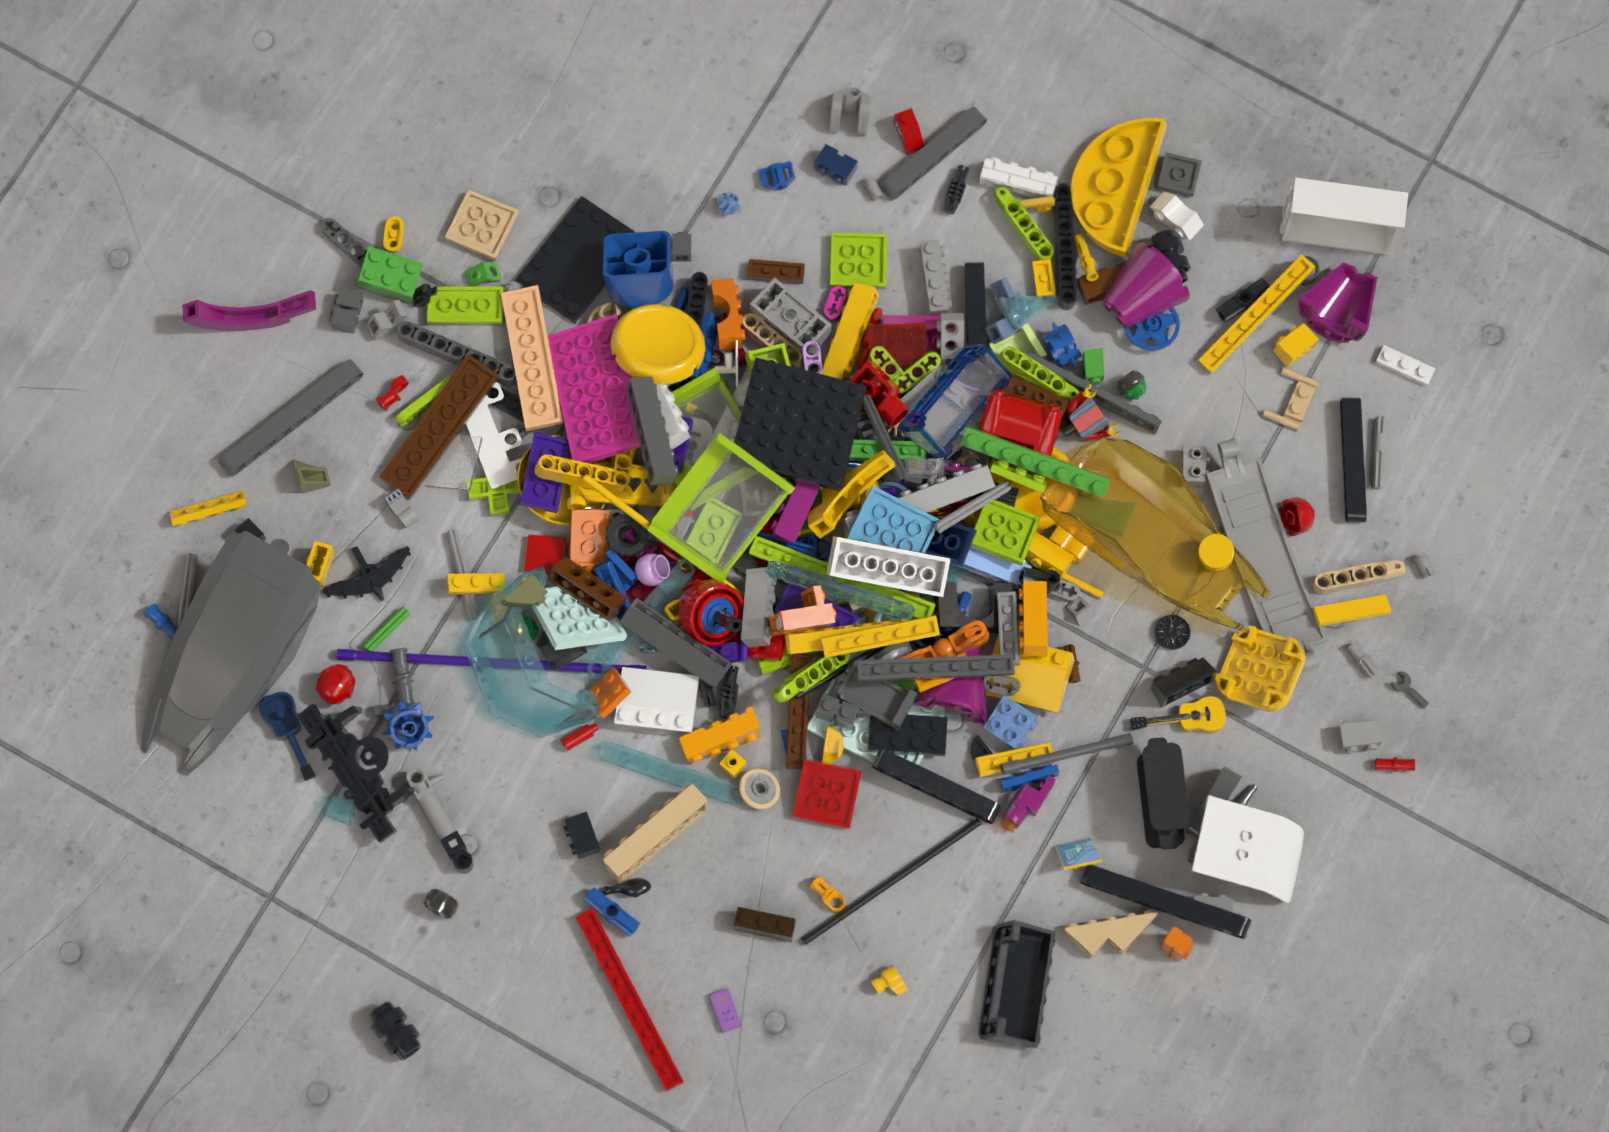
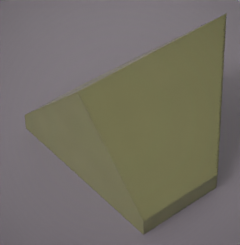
[293,459,331,494]

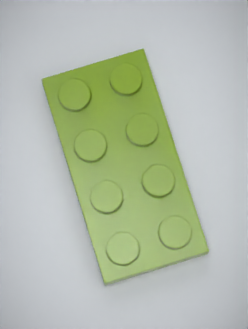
[427,287,504,325]

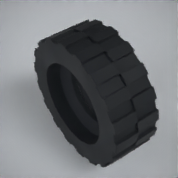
[606,513,649,557]

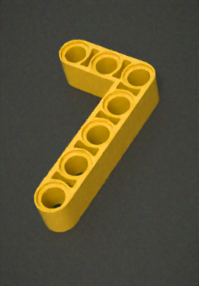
[534,449,633,494]

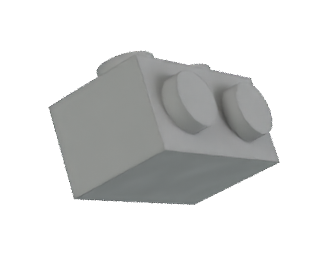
[1181,445,1210,488]

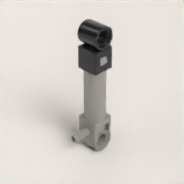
[406,768,474,874]

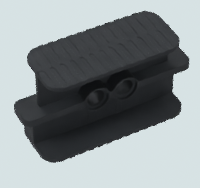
[1137,737,1190,850]

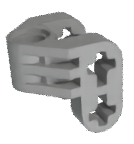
[830,88,871,135]

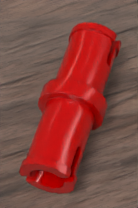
[1375,757,1415,772]

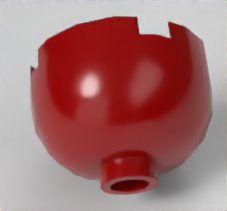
[1279,497,1315,536]

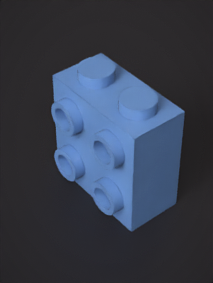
[983,695,1039,749]

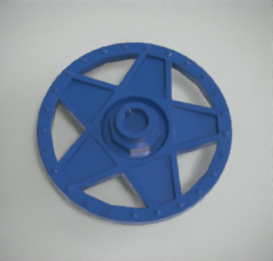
[1123,307,1180,351]

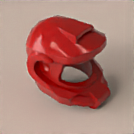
[316,664,356,705]

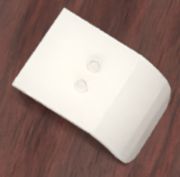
[1192,796,1304,903]

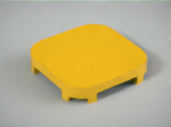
[1215,626,1306,712]

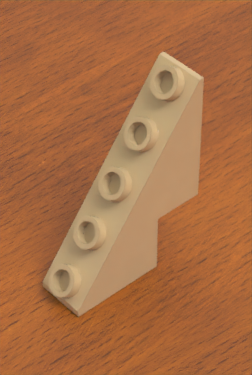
[1063,910,1158,958]

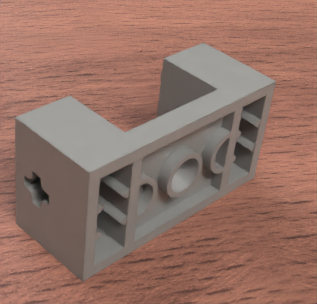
[750,278,832,355]

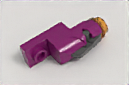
[1000,775,1056,832]

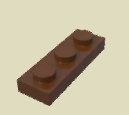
[747,259,805,284]

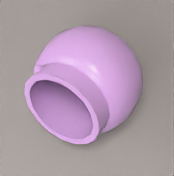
[635,554,670,586]

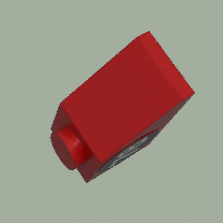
[894,108,924,155]

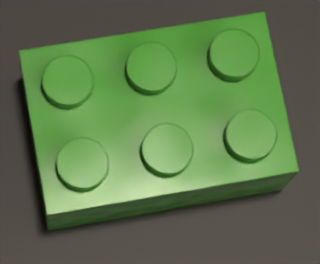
[356,246,423,304]

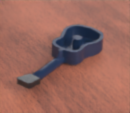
[259,692,316,781]

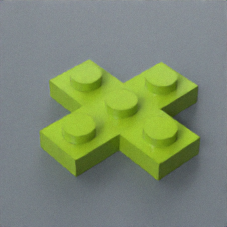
[467,474,520,516]

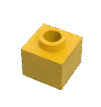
[719,750,747,779]

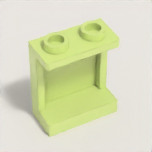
[987,323,1047,377]

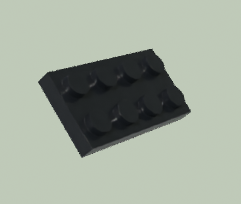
[867,714,948,757]

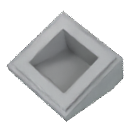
[1065,597,1094,625]

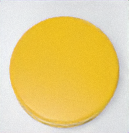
[1198,534,1234,571]

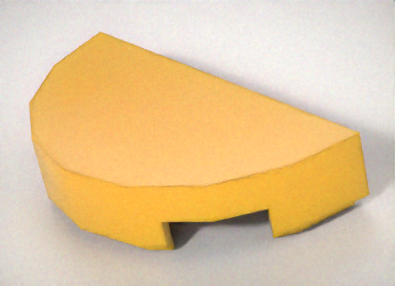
[1020,196,1055,212]
[821,726,844,764]

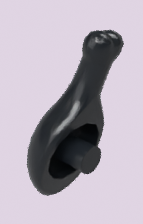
[602,878,651,897]

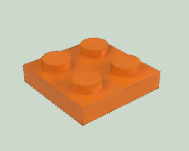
[586,667,632,718]

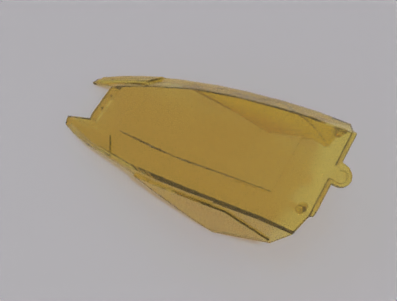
[1040,437,1270,631]

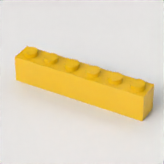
[822,283,879,381]
[963,507,1075,580]

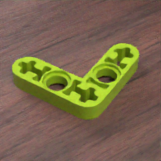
[870,345,941,393]

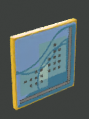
[1055,837,1102,870]

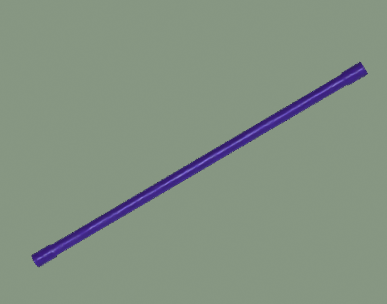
[337,649,647,675]

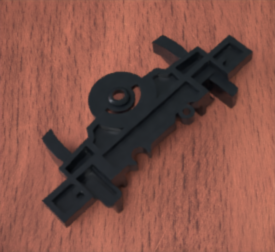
[297,704,415,843]

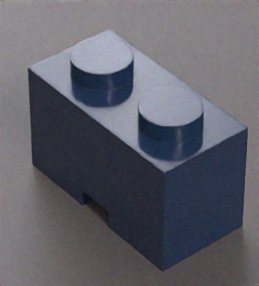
[814,144,858,186]

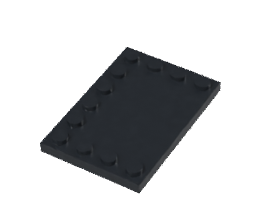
[515,196,635,324]

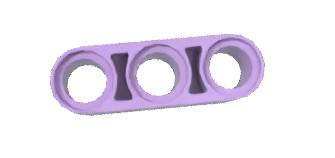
[803,341,823,374]

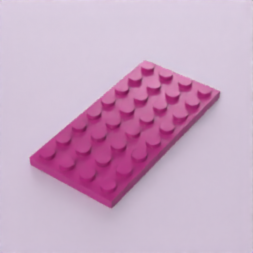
[548,314,640,463]

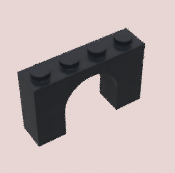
[933,582,1013,635]

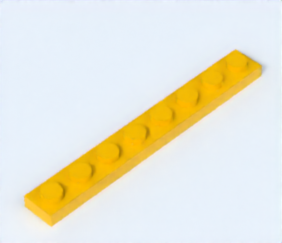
[1198,254,1316,374]

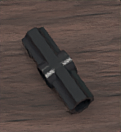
[1216,278,1269,322]

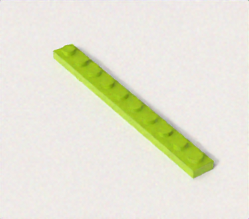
[749,536,936,619]

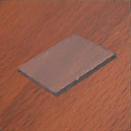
[424,435,483,491]

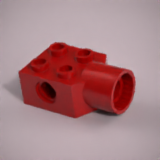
[849,361,910,427]

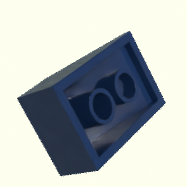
[925,516,977,566]

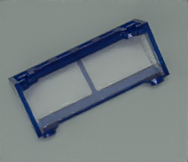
[897,344,1013,459]

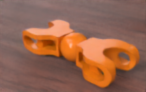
[901,621,989,680]

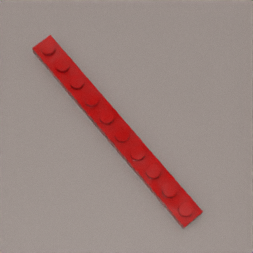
[576,908,684,1092]

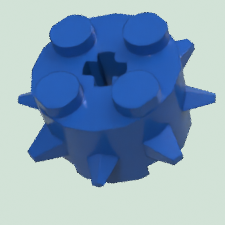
[1042,322,1082,368]
[382,701,434,750]

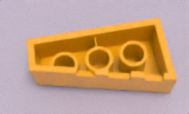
[1019,581,1048,657]
[679,706,760,764]

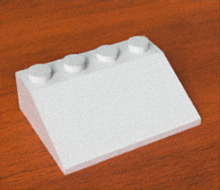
[614,667,699,733]

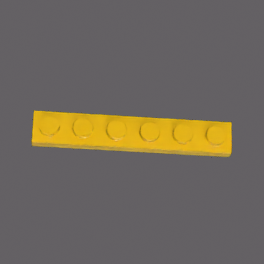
[821,615,940,658]

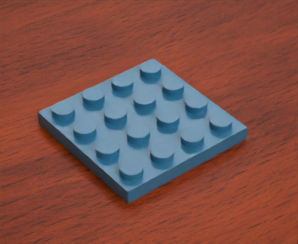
[846,486,940,554]

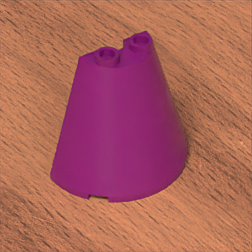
[1102,243,1190,328]
[1298,262,1378,343]
[913,647,987,725]

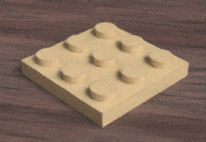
[445,189,520,261]

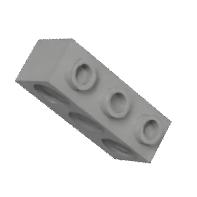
[937,313,964,373]

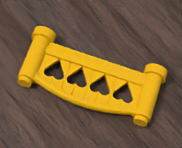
[567,462,677,510]

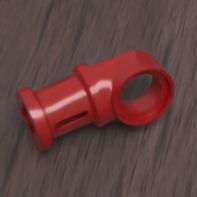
[376,375,409,411]

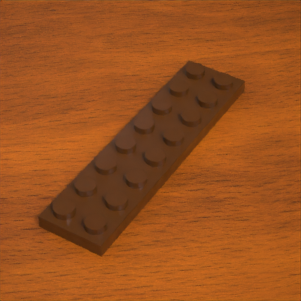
[379,354,500,500]

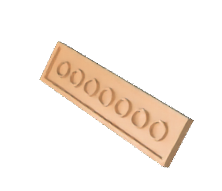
[501,285,564,431]

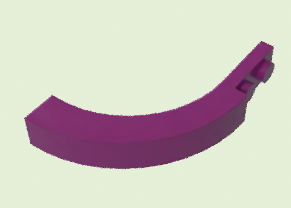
[182,290,316,331]

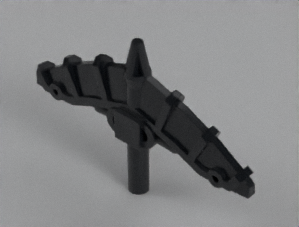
[323,546,411,601]

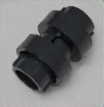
[1149,230,1191,284]
[370,1001,421,1060]

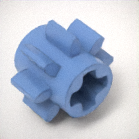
[716,192,741,215]

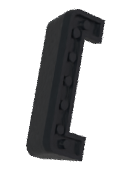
[978,920,1055,1048]

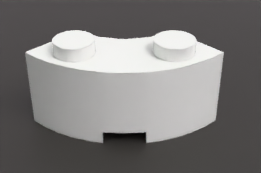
[1150,191,1204,240]

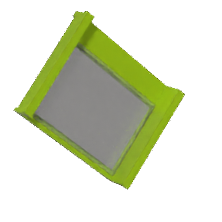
[671,368,759,512]
[647,432,795,582]

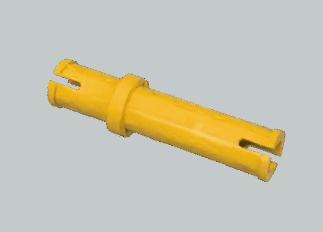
[1074,234,1098,282]

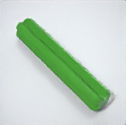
[364,607,410,651]

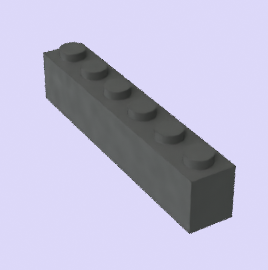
[626,377,678,486]
[619,598,732,688]

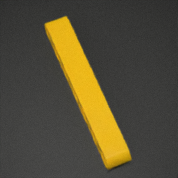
[784,618,917,654]

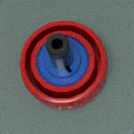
[678,579,744,646]

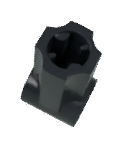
[1019,567,1061,594]

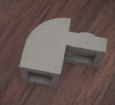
[365,300,407,340]

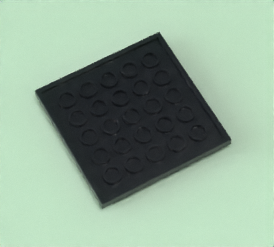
[729,357,867,492]

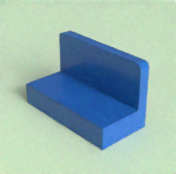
[596,549,638,592]

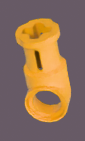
[809,875,845,913]

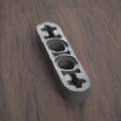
[321,218,368,268]

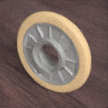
[739,768,780,810]

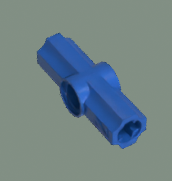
[584,887,640,937]

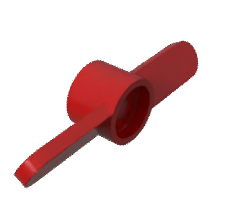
[857,308,883,370]

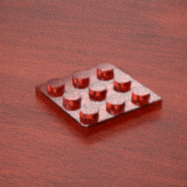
[869,322,927,380]

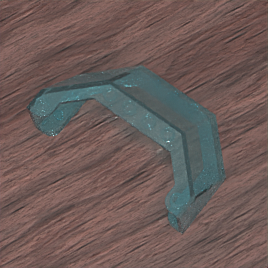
[464,566,599,738]

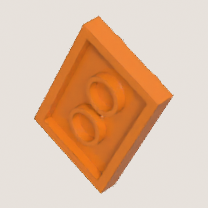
[569,509,610,567]

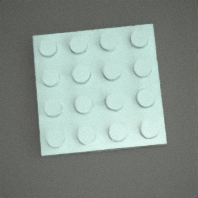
[532,587,627,650]

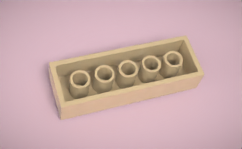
[603,783,709,884]

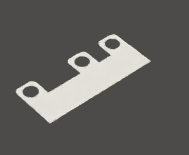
[466,382,522,489]

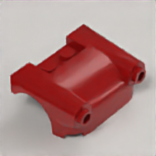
[979,389,1063,457]

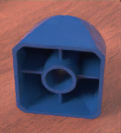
[603,231,674,308]

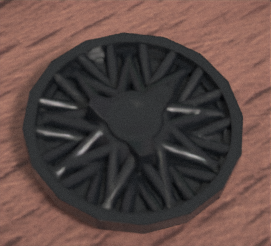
[1155,615,1191,650]

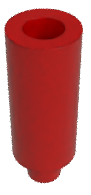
[560,723,599,751]

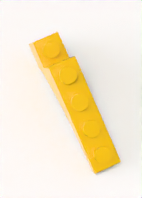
[808,450,895,538]

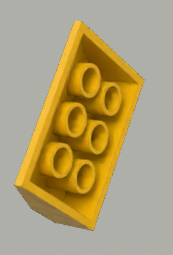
[985,635,1074,713]

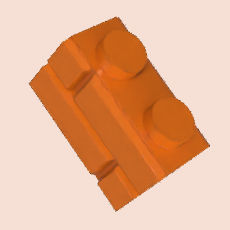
[1161,927,1194,962]

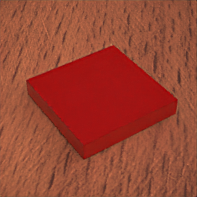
[524,534,567,575]

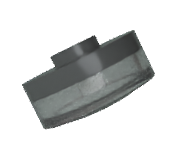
[874,641,914,660]

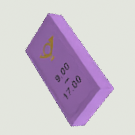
[710,989,742,1033]

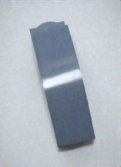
[985,277,1024,344]

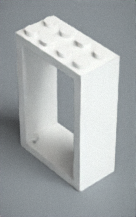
[1279,177,1408,256]

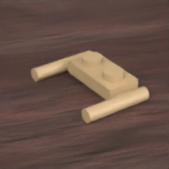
[1263,367,1319,431]

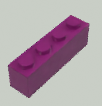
[770,480,820,546]

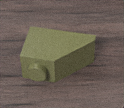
[501,574,548,608]

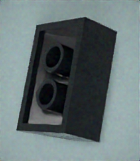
[1151,657,1216,708]

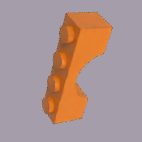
[711,278,745,351]

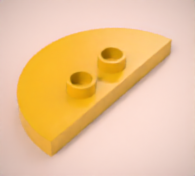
[1071,118,1167,258]

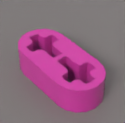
[824,286,847,322]

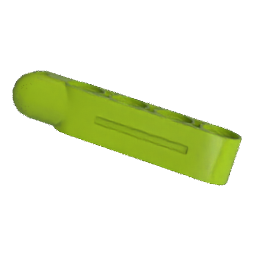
[994,186,1054,261]
[996,346,1079,401]
[772,653,849,703]

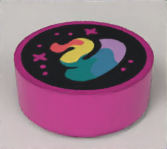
[709,349,725,368]

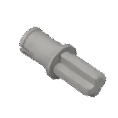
[1347,642,1378,678]

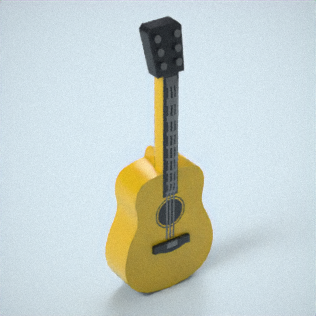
[1130,696,1226,734]

